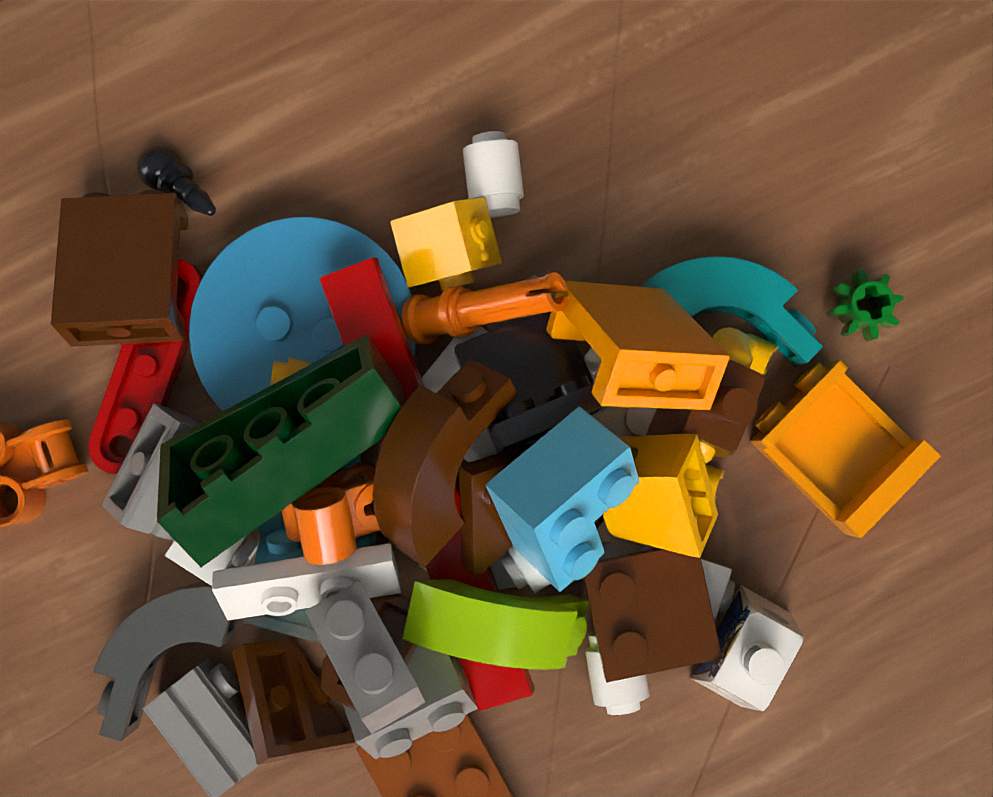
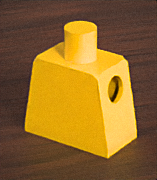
[602,434,718,558]

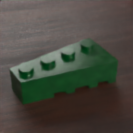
[157,335,406,568]

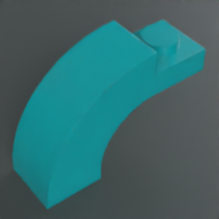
[640,257,823,367]

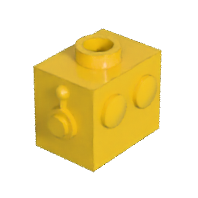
[390,197,502,291]

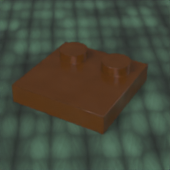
[583,548,722,683]

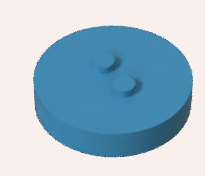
[189,217,419,411]

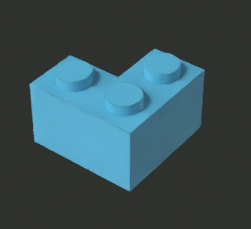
[485,406,640,592]

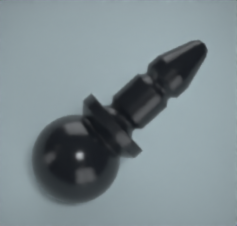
[137,146,216,216]

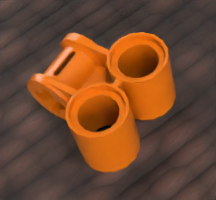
[0,419,89,527]
[281,462,380,565]

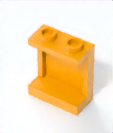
[546,281,730,410]
[750,360,941,538]

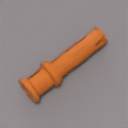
[401,272,568,345]

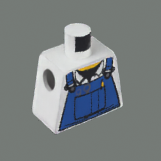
[690,585,804,711]

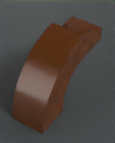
[373,359,518,567]

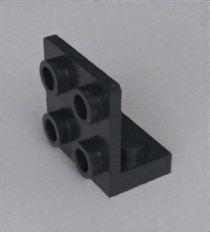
[454,312,609,454]

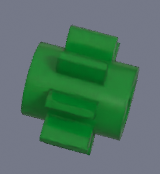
[827,269,904,341]

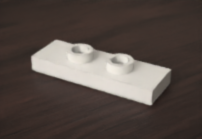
[212,543,401,620]

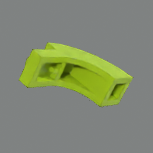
[402,579,589,670]

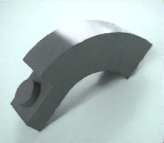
[93,582,239,741]

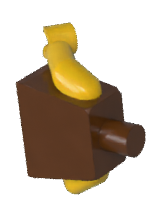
[646,327,778,501]

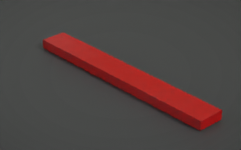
[319,257,535,711]

